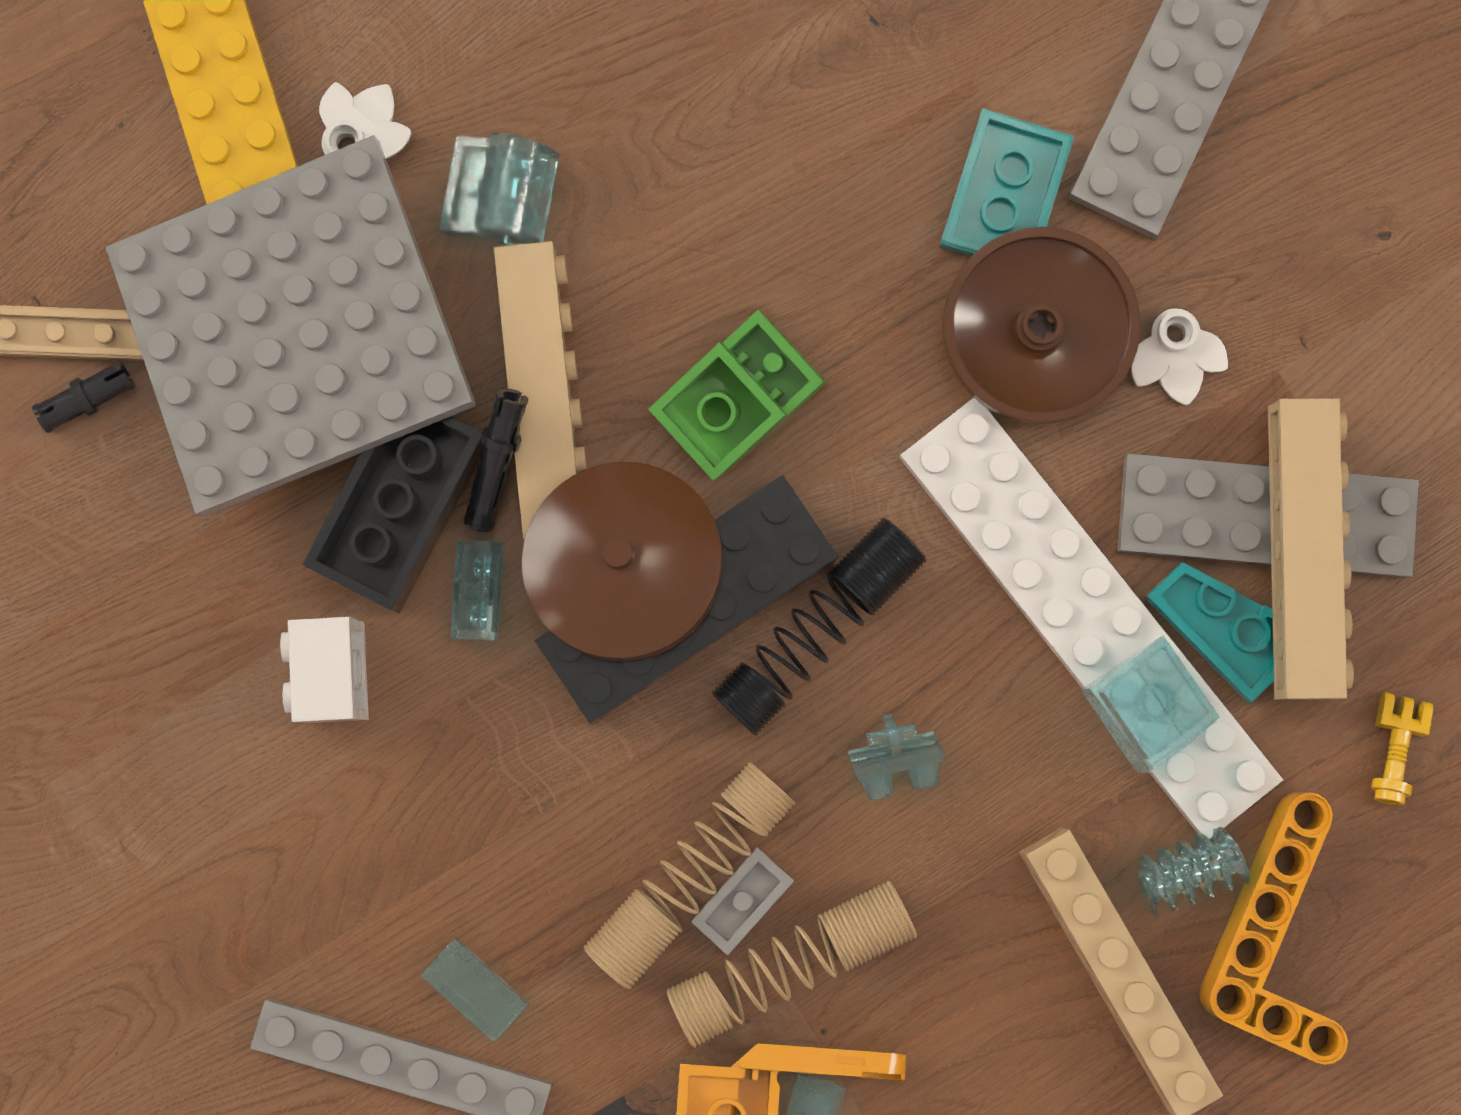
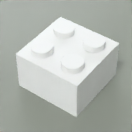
[280,617,369,723]

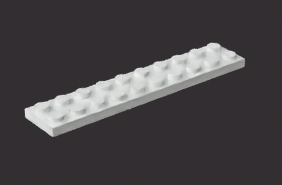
[899,398,1283,841]

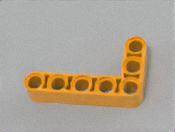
[1199,792,1348,1065]

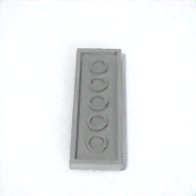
[1068,0,1270,240]
[1117,454,1419,578]

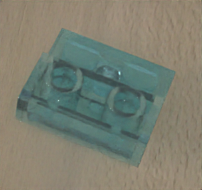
[439,132,559,245]

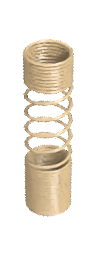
[584,762,795,989]
[667,880,917,1048]

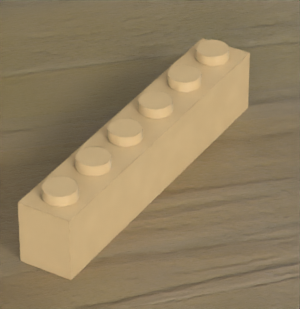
[494,241,587,540]
[1268,399,1354,700]
[1019,828,1223,1115]

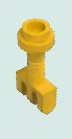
[1371,692,1433,806]

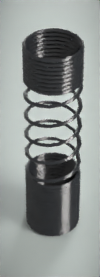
[712,518,926,735]

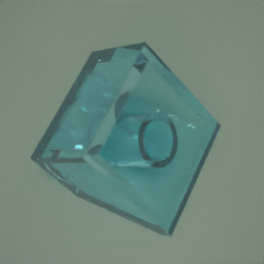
[1081,635,1219,773]

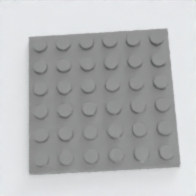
[106,135,476,517]

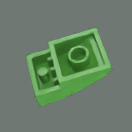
[648,310,828,481]

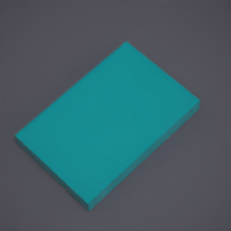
[939,108,1074,257]

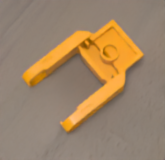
[676,1043,907,1115]

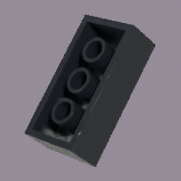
[302,416,483,614]

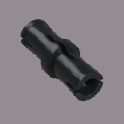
[32,360,135,433]

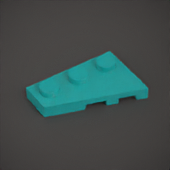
[1144,562,1274,703]

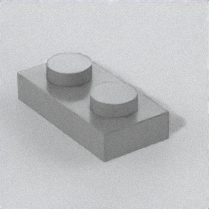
[691,847,794,955]

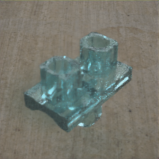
[848,713,945,800]

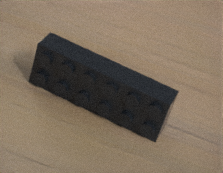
[534,475,839,724]

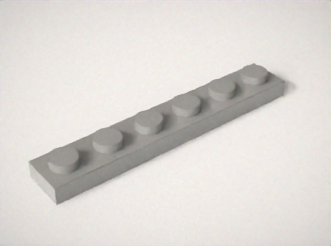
[250,998,553,1115]

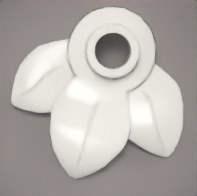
[319,82,412,159]
[1131,309,1228,406]

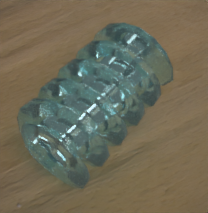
[1137,827,1250,918]

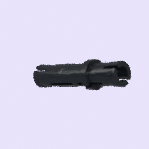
[463,388,529,532]

